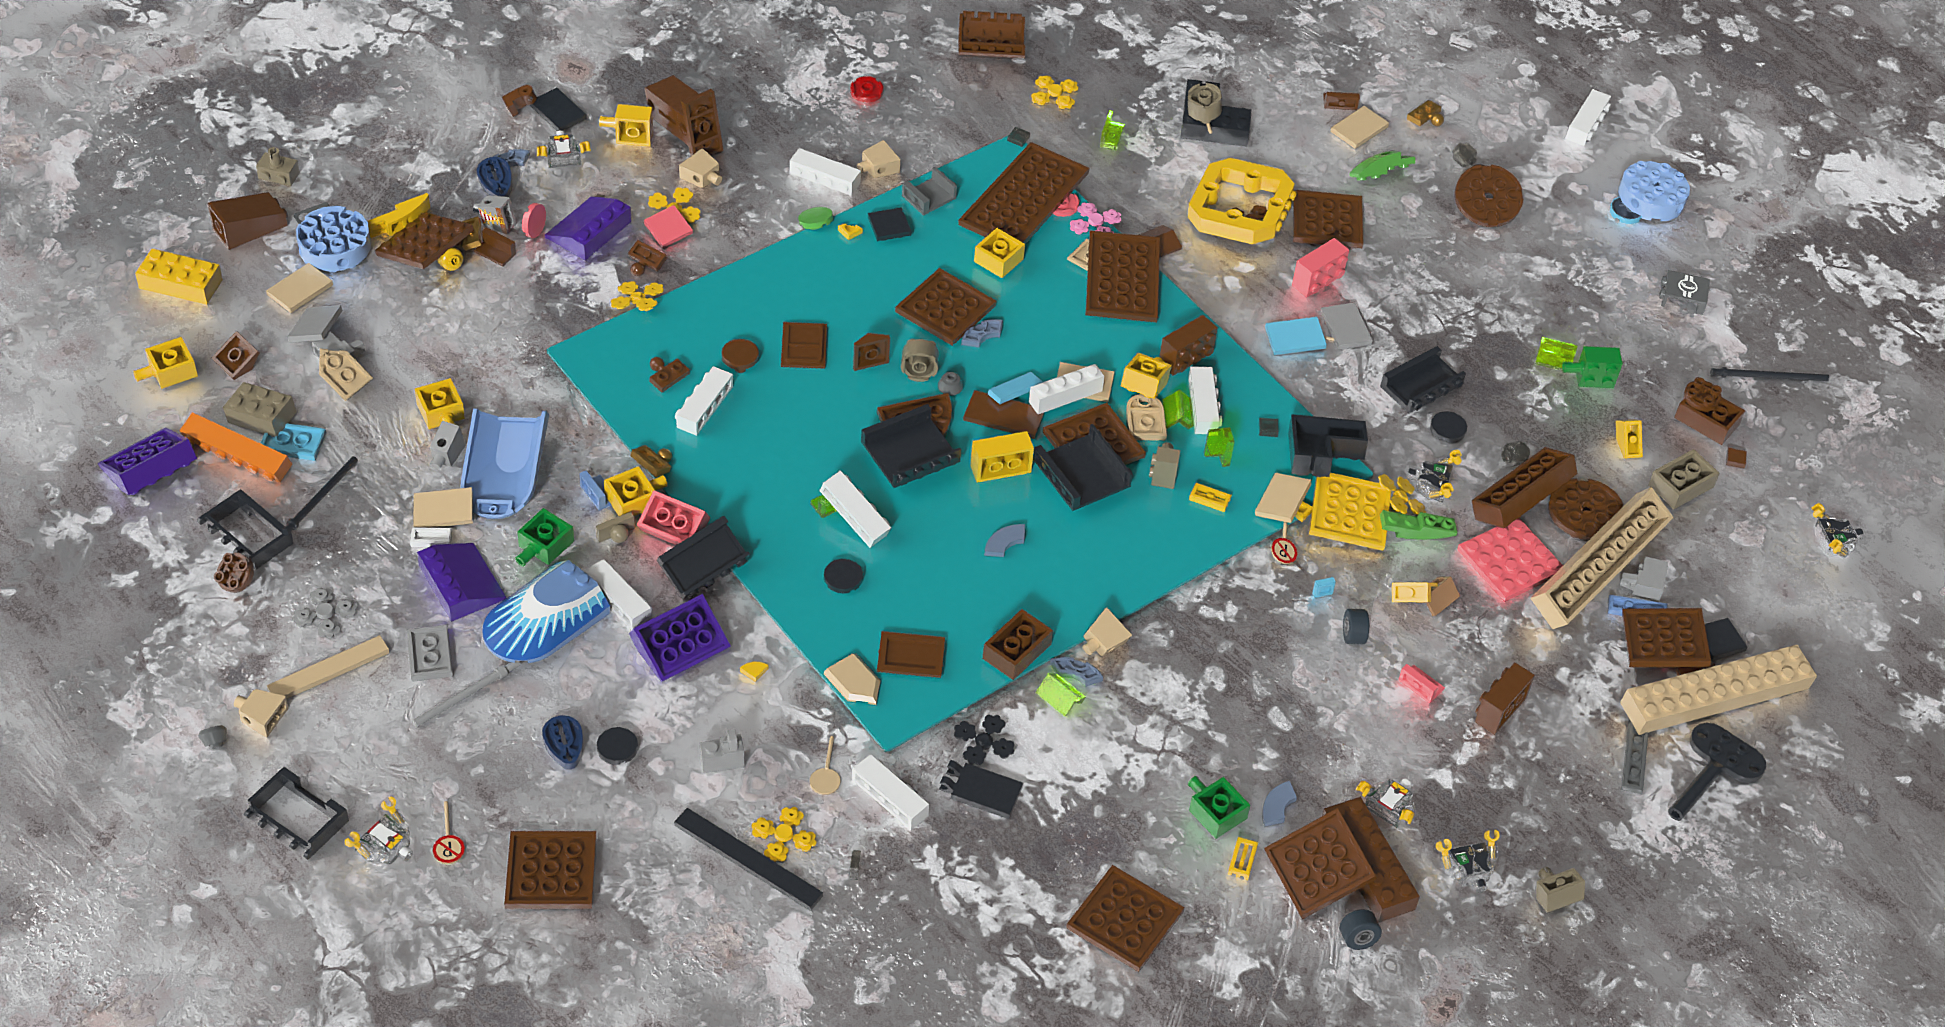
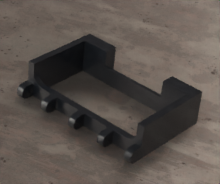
[197,489,294,570]
[244,767,349,860]

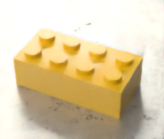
[135,249,223,305]

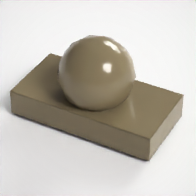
[596,512,635,543]

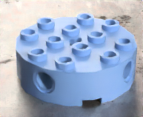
[1618,161,1690,221]
[296,206,371,272]

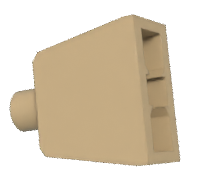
[857,140,900,178]
[679,149,722,188]
[1083,608,1132,656]
[234,689,289,737]

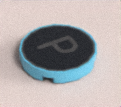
[1610,197,1642,224]

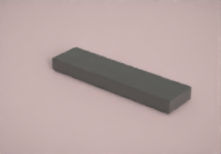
[1621,722,1649,794]

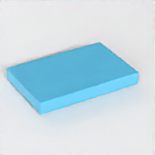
[1265,317,1327,355]
[260,423,326,461]

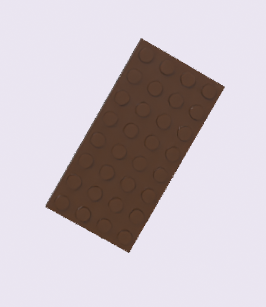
[958,142,1090,244]

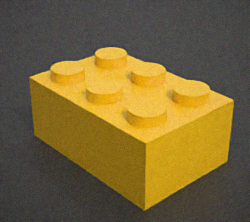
[970,431,1034,483]

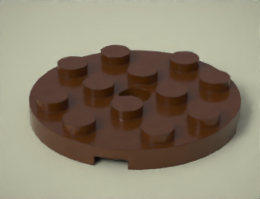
[1454,164,1523,227]
[1548,478,1623,540]

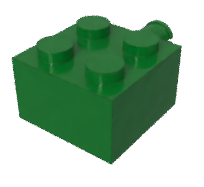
[1562,346,1623,388]
[515,508,574,567]
[1187,776,1250,839]

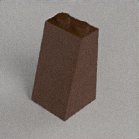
[207,192,288,250]

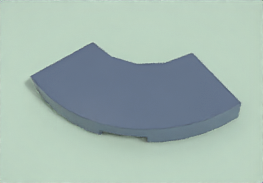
[489,149,530,172]
[961,320,1003,347]
[984,524,1025,557]
[1050,657,1103,687]
[1262,781,1297,827]

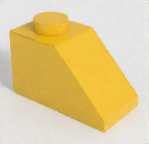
[1616,419,1643,458]

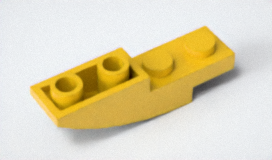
[367,193,430,238]

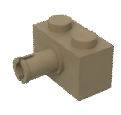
[256,147,300,186]
[1149,443,1180,489]
[1536,867,1585,913]

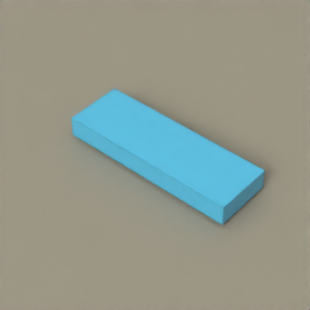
[988,372,1043,404]

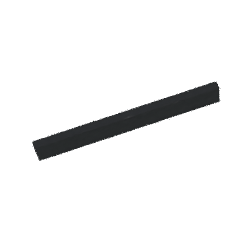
[674,808,823,911]

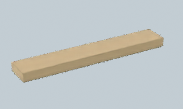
[267,635,389,699]

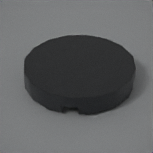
[1430,411,1467,443]
[824,559,863,593]
[597,727,638,765]

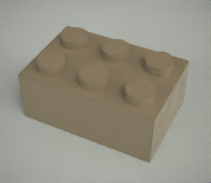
[223,382,297,437]
[1648,449,1720,510]

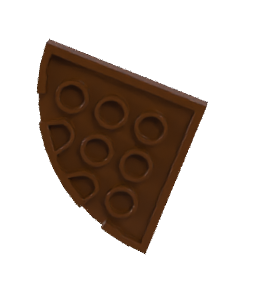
[877,393,952,438]

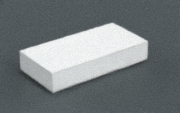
[410,528,452,547]

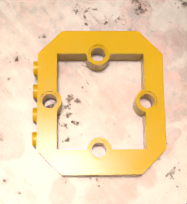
[1188,158,1296,244]

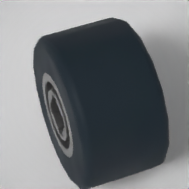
[1343,609,1370,644]
[1339,909,1382,950]

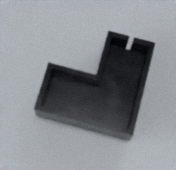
[1180,79,1252,147]
[1288,414,1368,477]

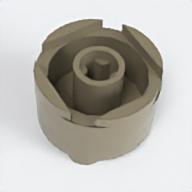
[1188,83,1222,124]
[901,339,939,382]

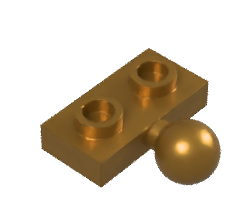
[1407,100,1444,126]
[456,216,482,251]
[630,445,672,477]

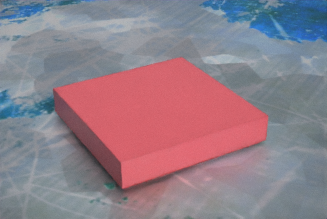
[644,205,693,249]

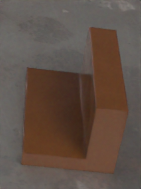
[1323,92,1360,110]
[474,227,516,267]

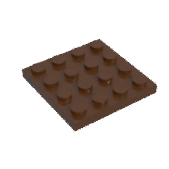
[1293,189,1363,249]
[375,212,474,269]
[895,268,996,346]
[1043,403,1146,465]
[1622,608,1711,667]
[1264,808,1377,920]
[504,831,597,909]
[1066,865,1185,972]

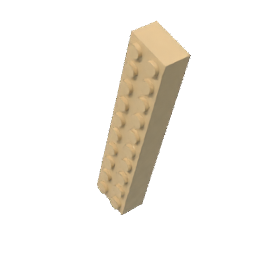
[1530,487,1673,629]
[1620,645,1817,735]

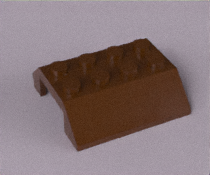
[958,11,1025,60]

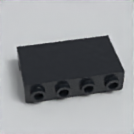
[1380,346,1466,414]
[657,516,750,599]

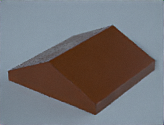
[1138,225,1182,258]
[211,331,260,380]
[853,333,890,371]

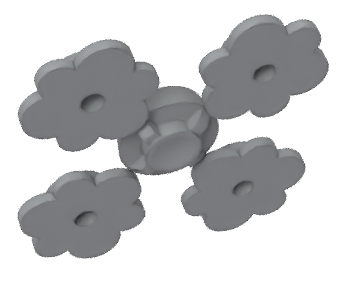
[292,587,358,638]

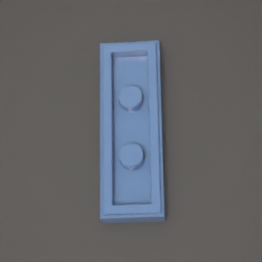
[1608,595,1667,616]

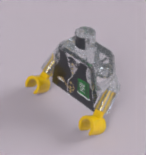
[1406,450,1462,503]
[1811,503,1864,558]
[1436,830,1499,893]

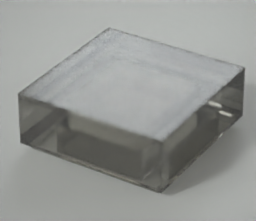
[1007,127,1030,147]
[1259,418,1278,437]
[850,850,861,880]

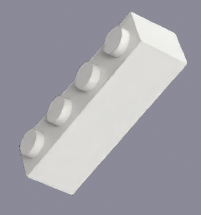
[1566,89,1611,146]
[790,148,861,195]
[1029,364,1104,414]
[675,366,733,436]
[1188,367,1222,434]
[820,470,891,548]
[584,559,652,630]
[852,754,929,830]

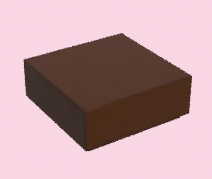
[1726,447,1747,469]

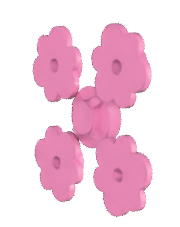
[1070,203,1121,234]

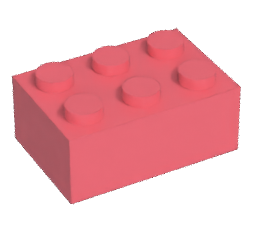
[1292,238,1349,297]
[637,490,710,545]

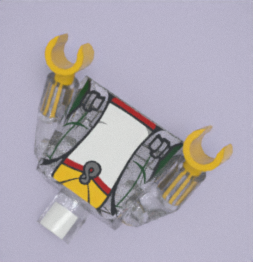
[537,131,591,168]
[1355,779,1415,828]
[345,796,413,865]

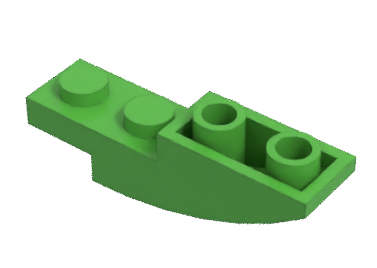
[1349,151,1415,180]
[1380,510,1457,540]

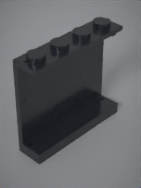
[861,404,961,488]
[1033,424,1133,511]

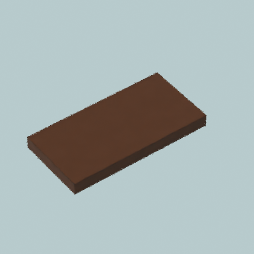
[963,390,1045,439]

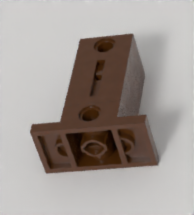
[644,75,724,157]

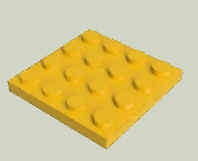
[1309,472,1391,551]

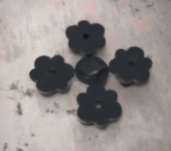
[954,715,1015,765]

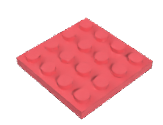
[1457,518,1563,602]

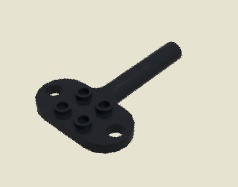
[1668,722,1766,821]

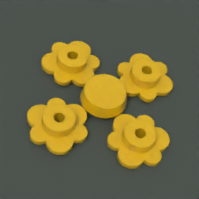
[1031,75,1078,109]
[648,187,700,223]
[611,281,664,311]
[1378,474,1426,515]
[751,807,816,862]

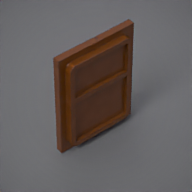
[781,322,827,369]
[877,631,945,678]

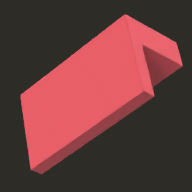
[1399,664,1445,703]

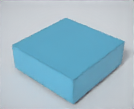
[1312,577,1336,598]

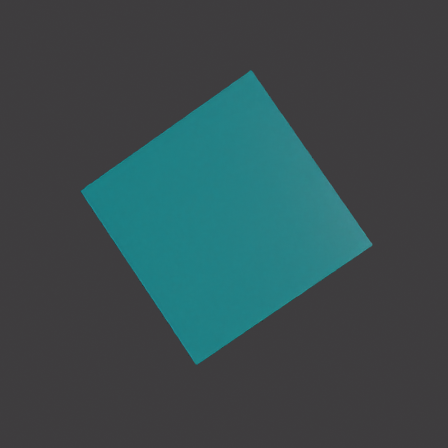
[547,133,1373,752]

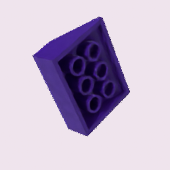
[544,197,631,261]
[98,427,197,495]
[417,543,506,622]
[628,594,731,682]

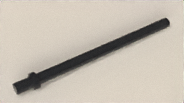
[1710,367,1829,382]
[282,456,358,535]

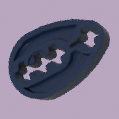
[477,157,513,197]
[542,715,583,770]

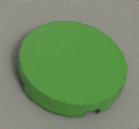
[798,207,833,229]

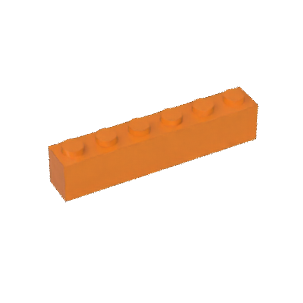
[180,412,292,483]

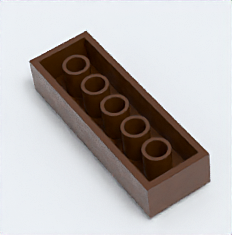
[1471,447,1578,528]
[1322,796,1420,923]

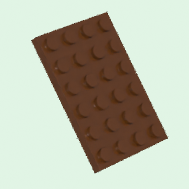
[1085,230,1160,323]

